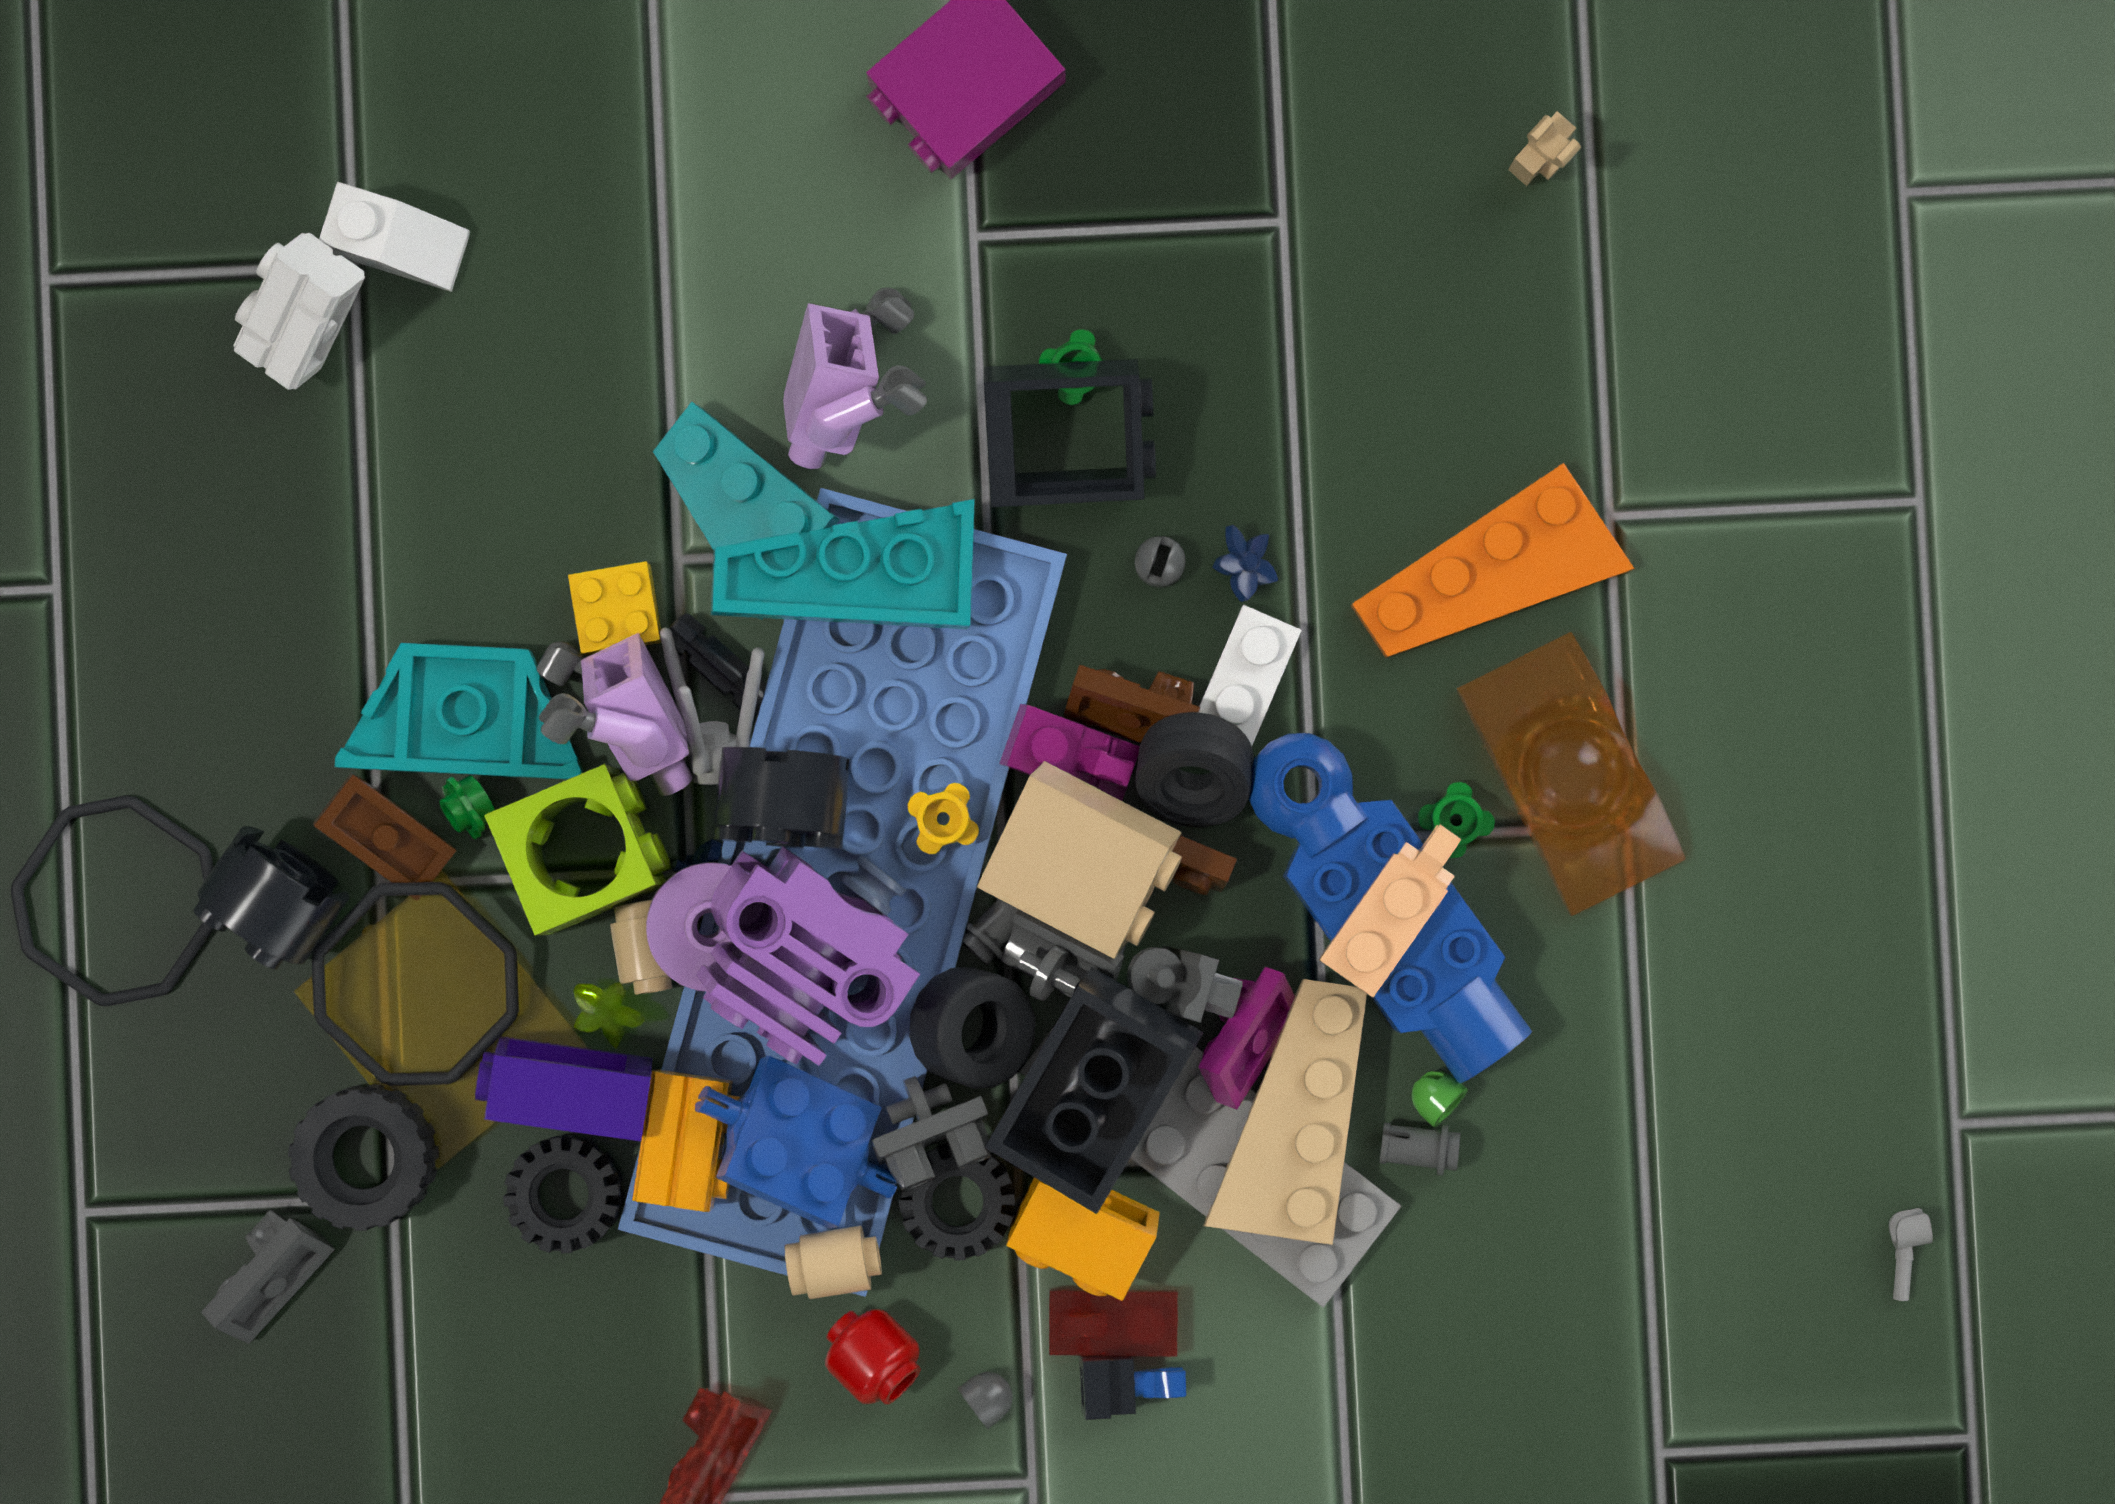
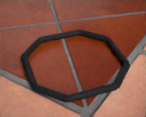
[11,795,214,1007]
[311,882,519,1086]

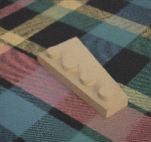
[1203,979,1367,1245]

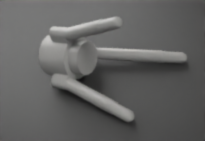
[659,628,764,785]

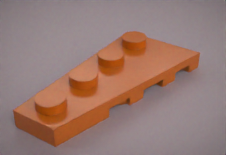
[1350,463,1635,658]

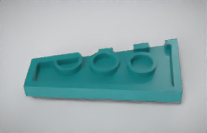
[710,499,975,629]

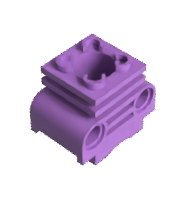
[696,847,920,1066]

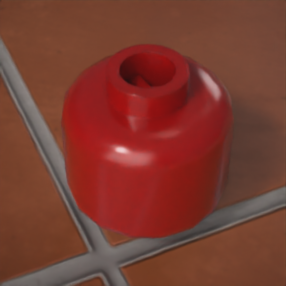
[825,1309,921,1405]

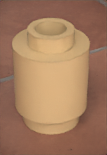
[610,900,673,995]
[785,1225,882,1299]

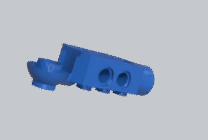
[1249,733,1532,1084]

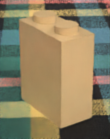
[977,761,1182,959]

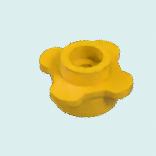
[908,783,979,854]

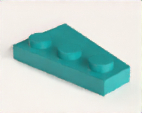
[653,402,840,620]

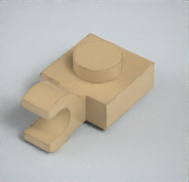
[1508,111,1581,186]

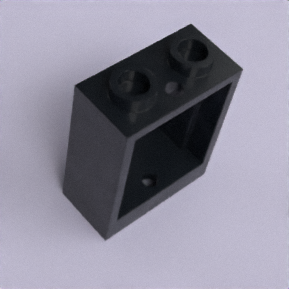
[984,359,1156,507]

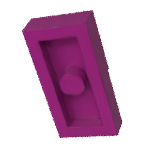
[999,704,1140,801]
[1198,967,1295,1110]

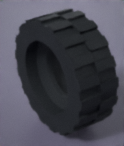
[288,1084,439,1231]

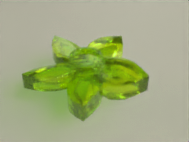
[573,982,646,1049]

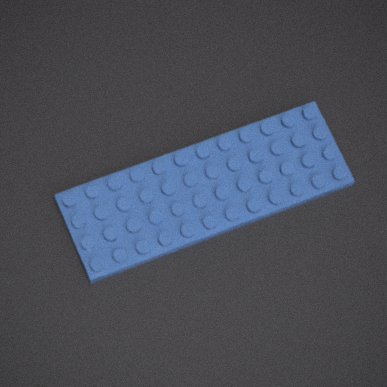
[618,488,1067,1297]

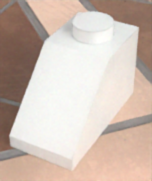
[319,182,471,292]

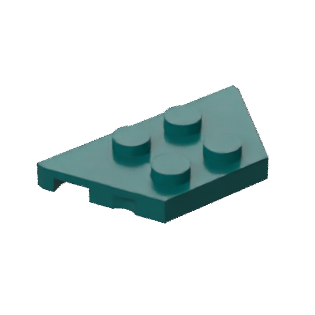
[335,643,584,780]

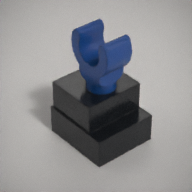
[1079,1354,1187,1420]

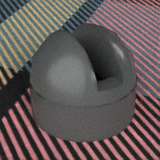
[1135,536,1186,588]
[957,1372,1013,1429]

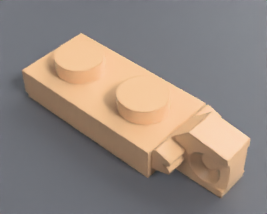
[1319,824,1461,998]

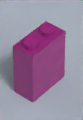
[866,0,1066,179]

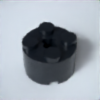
[714,747,849,849]
[193,826,350,970]

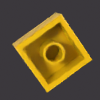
[568,561,661,656]

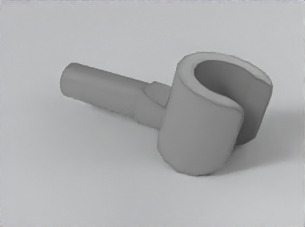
[1888,1208,1933,1301]

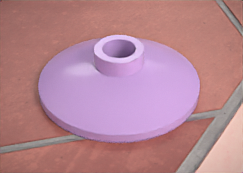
[646,862,763,992]

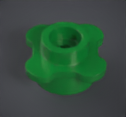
[1039,329,1107,405]
[439,775,495,840]
[1418,782,1495,858]

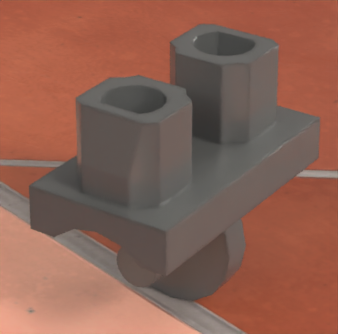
[1001,909,1125,1001]
[1127,945,1243,1023]
[872,1076,991,1192]

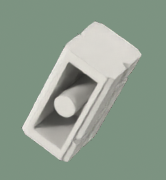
[233,233,365,390]

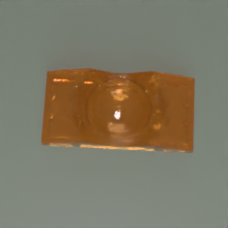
[1456,632,1686,916]

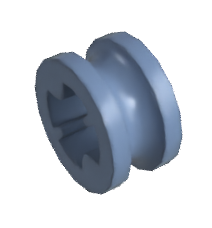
[841,855,906,916]

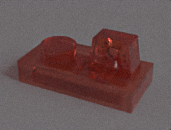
[1049,1289,1178,1357]
[659,1387,772,1504]

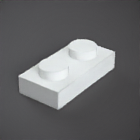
[1199,605,1302,746]

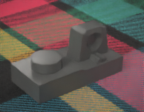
[201,1210,335,1344]

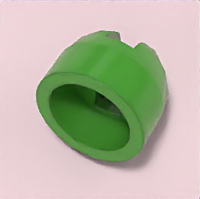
[1411,1070,1468,1128]

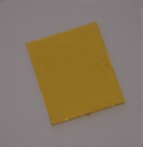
[293,870,587,1169]

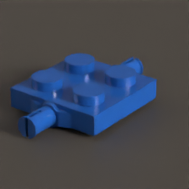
[695,1055,897,1229]

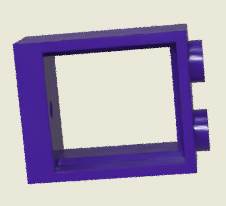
[475,1036,653,1141]

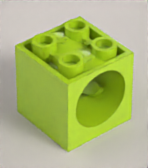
[484,764,671,936]

